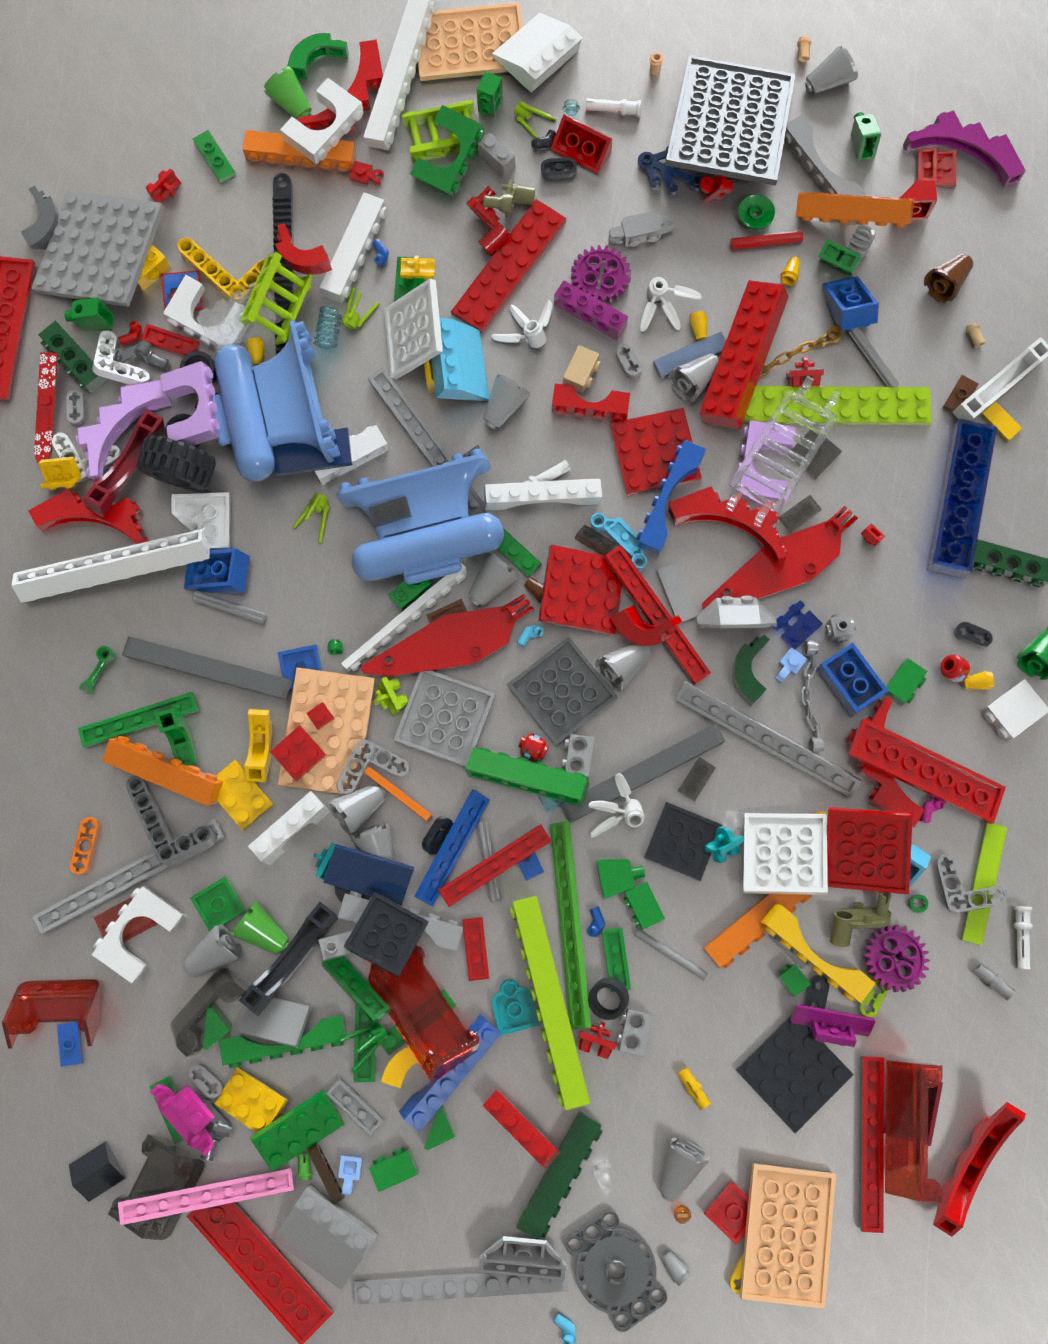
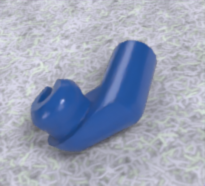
[372,239,389,266]
[587,906,605,937]

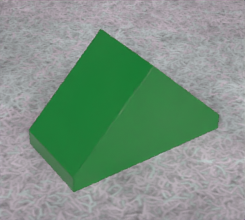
[203,1003,232,1050]
[424,1106,456,1150]

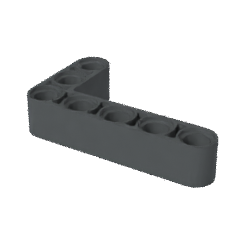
[126,776,217,867]

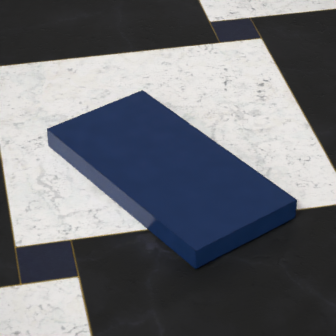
[273,427,353,477]
[323,844,414,906]

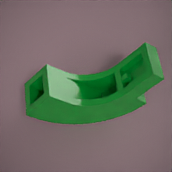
[287,33,349,80]
[154,707,198,766]

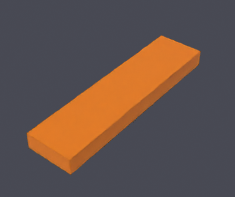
[364,767,432,823]

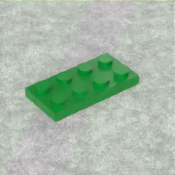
[250,1090,345,1172]

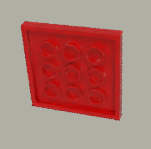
[610,408,702,496]
[538,544,622,636]
[827,807,913,895]

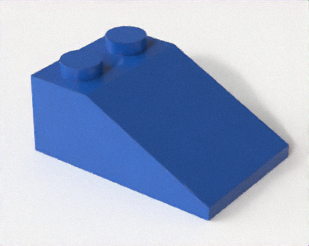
[822,276,879,331]
[184,548,250,594]

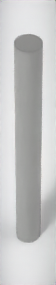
[634,929,708,980]

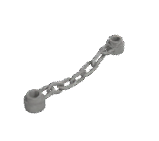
[801,640,825,753]

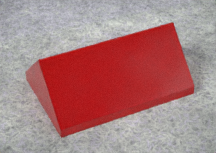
[550,114,613,174]

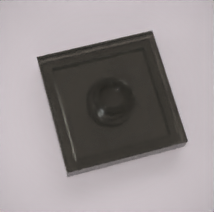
[787,427,842,480]

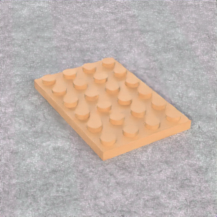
[418,2,523,81]
[278,668,375,795]
[739,1163,836,1308]

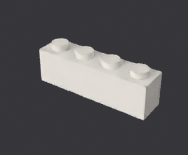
[314,425,389,485]

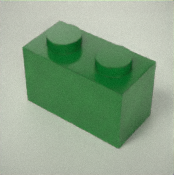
[884,658,928,706]
[623,882,665,930]
[369,1147,419,1192]

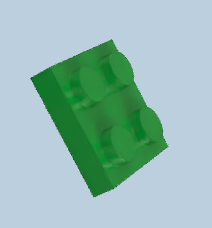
[190,876,246,932]

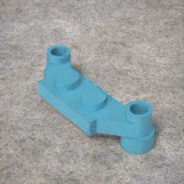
[590,513,647,571]

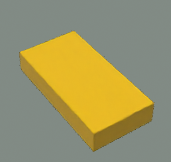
[980,402,1023,442]

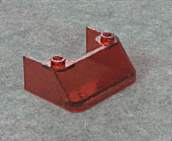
[2,979,101,1049]

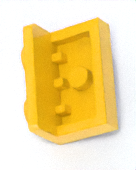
[38,457,82,490]

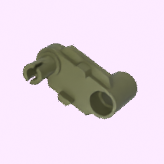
[483,179,535,218]
[830,892,892,947]

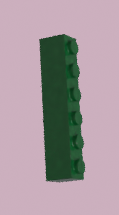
[516,1111,603,1240]

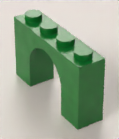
[410,105,485,197]

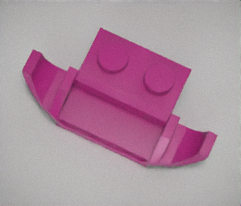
[150,1084,215,1156]

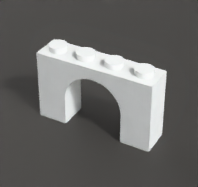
[280,78,364,165]
[163,275,250,351]
[248,791,331,865]
[92,886,184,983]

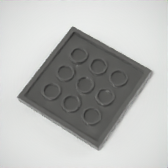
[507,637,618,746]

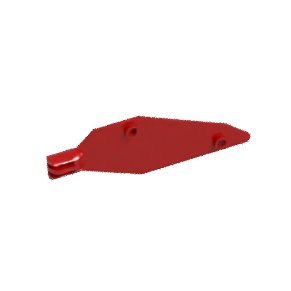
[702,505,858,609]
[361,594,535,676]

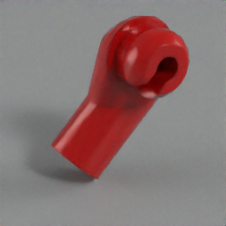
[118,321,142,346]

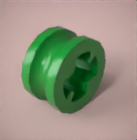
[909,894,929,913]

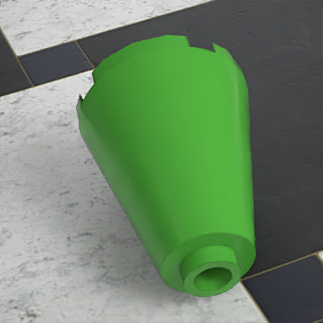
[263,66,312,120]
[230,900,289,955]

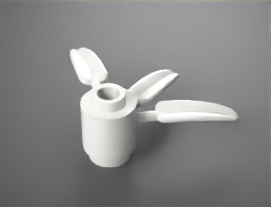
[640,277,702,332]
[491,300,552,348]
[588,773,645,838]

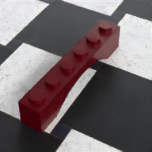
[83,409,165,517]

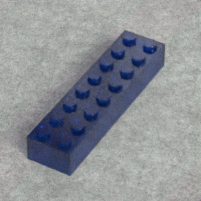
[927,419,997,578]

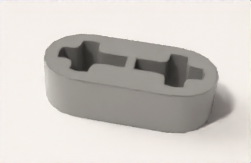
[616,344,642,379]
[66,390,86,427]
[188,1064,224,1098]

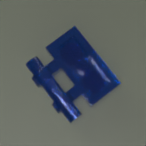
[772,600,823,650]

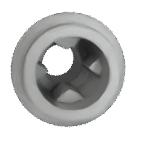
[661,1251,691,1286]

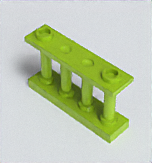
[402,100,478,163]
[239,252,313,345]

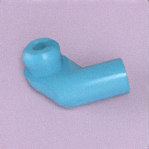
[516,625,544,647]
[553,1313,576,1344]

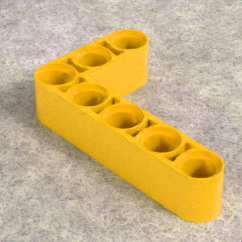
[177,237,274,307]

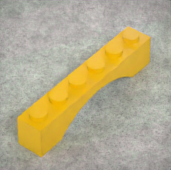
[761,903,876,1003]

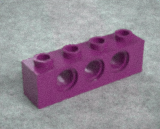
[554,280,628,341]

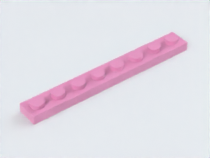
[118,1168,294,1225]

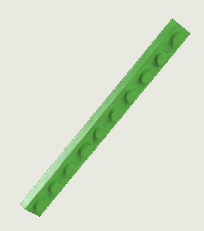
[550,821,591,1029]

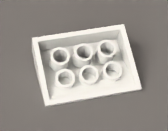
[492,13,583,92]

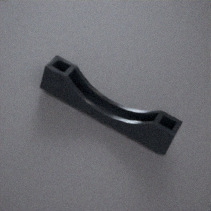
[238,902,338,1016]

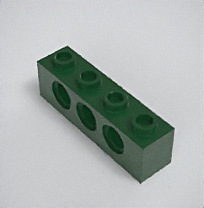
[38,320,108,393]
[967,539,1048,588]

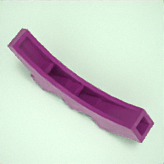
[903,110,1026,187]

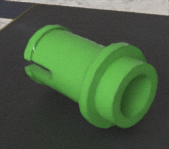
[296,1153,313,1181]

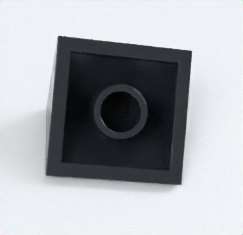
[69,1141,126,1202]

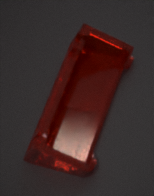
[368,945,480,1083]
[885,1060,943,1203]

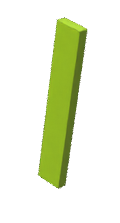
[961,823,1007,946]

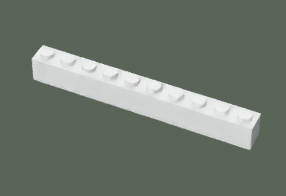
[363,0,437,150]
[11,529,210,603]

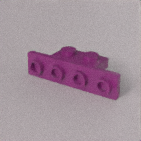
[791,1004,875,1047]

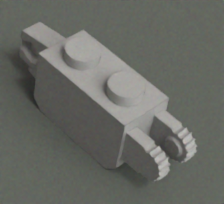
[608,211,674,247]

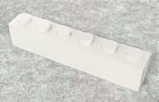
[319,193,387,304]

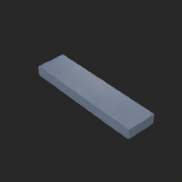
[653,332,726,379]

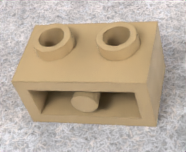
[563,345,601,393]

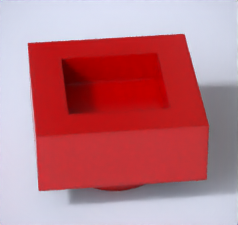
[860,523,886,547]
[306,702,335,730]

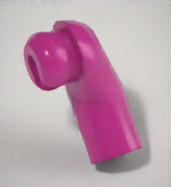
[920,798,945,823]

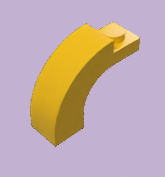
[244,709,273,782]
[381,1043,451,1088]

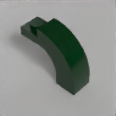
[732,635,770,707]

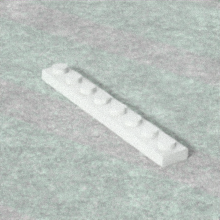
[341,563,467,673]

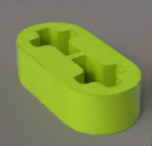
[858,980,887,1017]

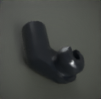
[531,130,556,150]

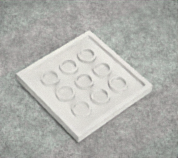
[384,279,443,379]
[744,813,828,895]

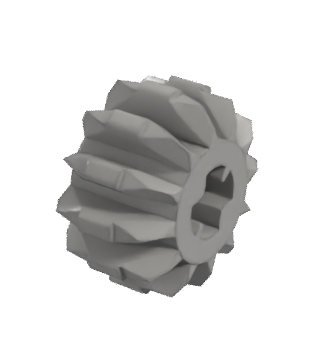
[847,225,876,258]

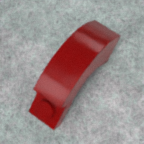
[275,223,332,275]
[611,605,682,646]

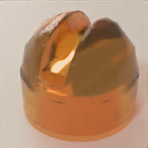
[674,1205,691,1224]

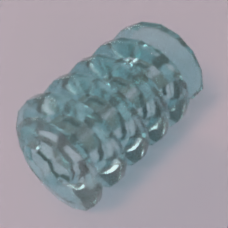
[313,306,342,349]

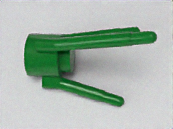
[338,1023,388,1072]

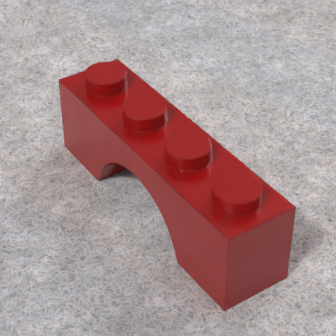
[552,383,630,422]
[482,1090,561,1168]

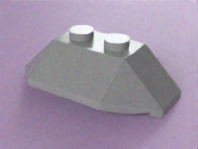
[696,596,777,628]
[479,1236,566,1280]

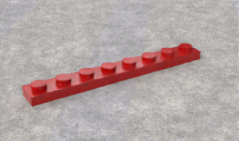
[603,545,711,685]
[860,1056,884,1233]

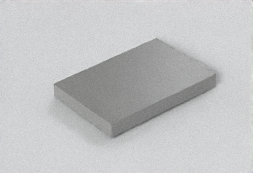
[239,998,311,1048]

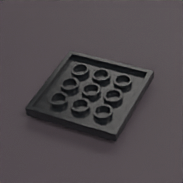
[735,1013,854,1134]

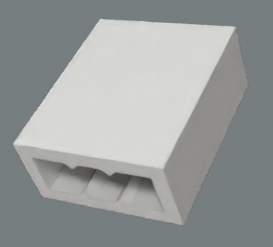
[982,679,1048,741]

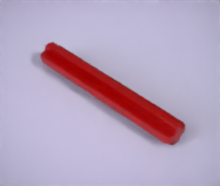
[730,231,804,250]

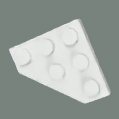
[171,492,231,550]

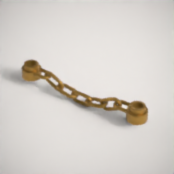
[759,326,843,378]

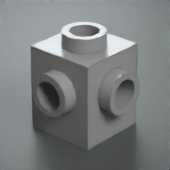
[825,613,856,643]

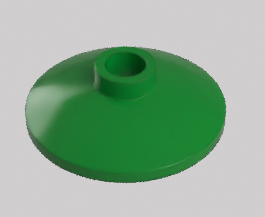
[738,194,775,229]

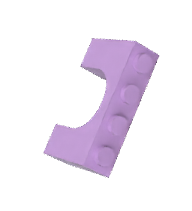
[160,361,220,446]
[735,420,796,506]

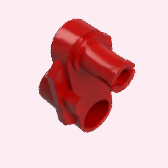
[466,186,510,255]

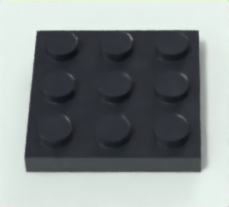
[644,802,722,881]
[344,892,429,978]

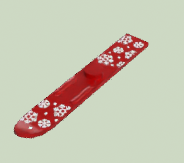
[34,352,58,463]

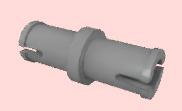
[973,963,1016,1001]

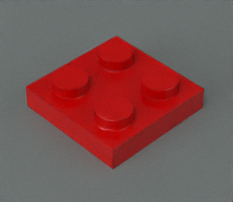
[270,725,327,782]
[704,1181,749,1245]

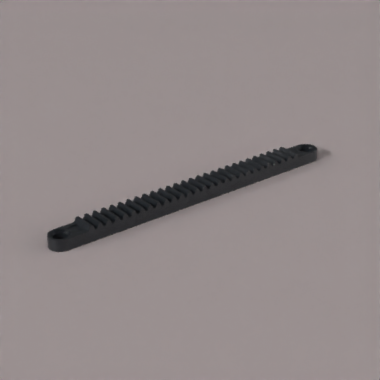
[272,173,295,355]

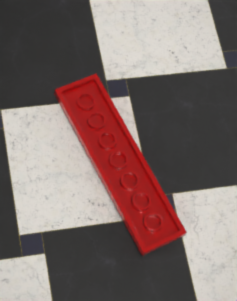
[451,199,566,334]
[0,256,35,401]
[848,718,1006,824]
[186,1202,334,1344]

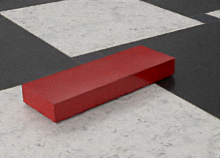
[140,324,200,357]
[462,917,490,981]

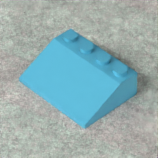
[431,318,489,401]

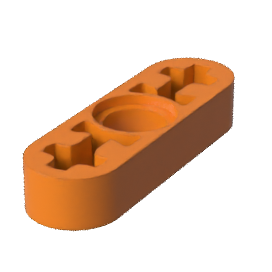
[70,817,101,875]

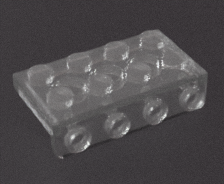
[196,281,284,352]

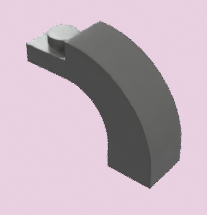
[21,185,60,255]

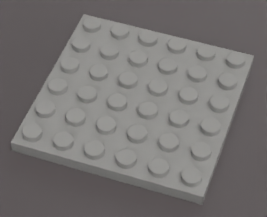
[31,191,165,307]

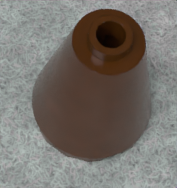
[924,254,974,303]

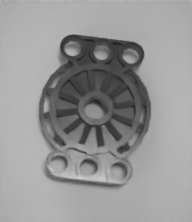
[565,1210,667,1332]

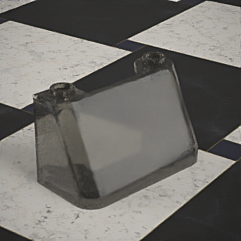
[170,968,249,1057]
[108,1134,205,1240]

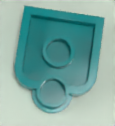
[492,979,540,1036]

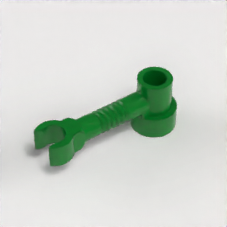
[79,646,116,695]

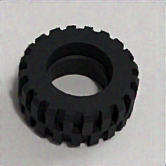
[136,436,216,492]

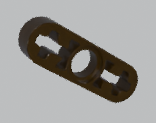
[307,1142,345,1204]

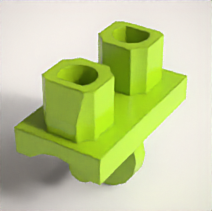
[373,677,408,716]

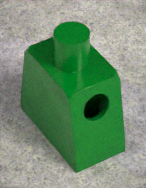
[851,112,881,161]
[64,298,114,331]
[596,859,645,899]

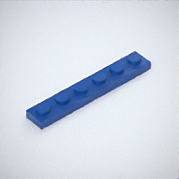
[414,789,490,907]

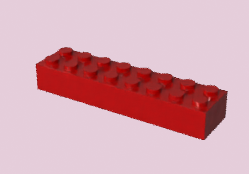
[699,280,789,430]

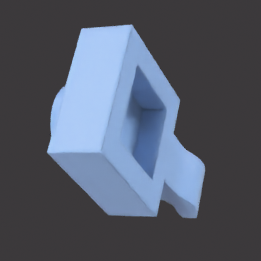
[776,647,807,683]
[338,1155,363,1195]

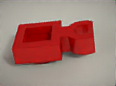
[349,161,384,186]

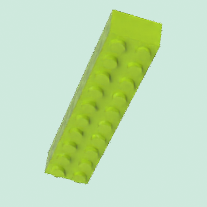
[510,895,590,1110]

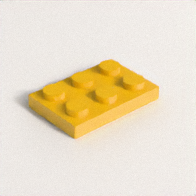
[217,759,274,831]
[215,1067,288,1133]

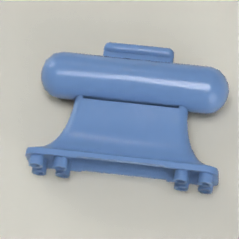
[214,320,340,482]
[337,449,504,584]

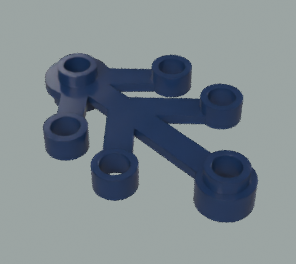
[637,146,703,196]

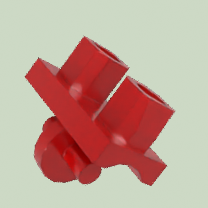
[146,169,181,203]
[699,175,733,202]
[786,356,824,387]
[579,1022,617,1059]

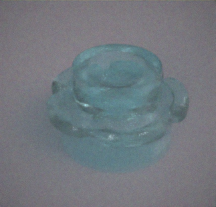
[562,99,580,116]

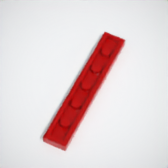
[438,824,552,907]

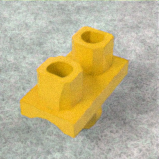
[400,256,435,280]

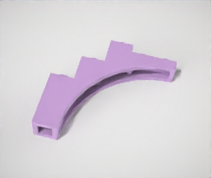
[76,380,172,482]

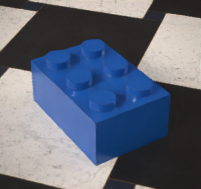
[817,642,889,717]

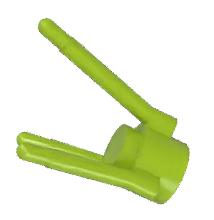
[514,101,556,138]
[342,287,379,330]
[293,493,330,543]

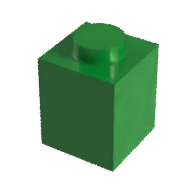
[776,963,811,997]

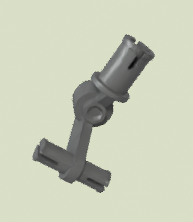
[113,340,169,371]
[200,1098,232,1161]

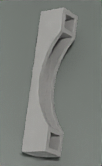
[784,115,866,196]
[338,891,463,952]

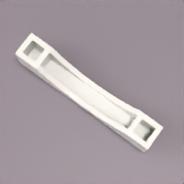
[952,337,1048,426]
[483,479,602,511]

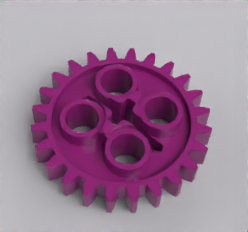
[571,245,631,303]
[862,924,930,993]

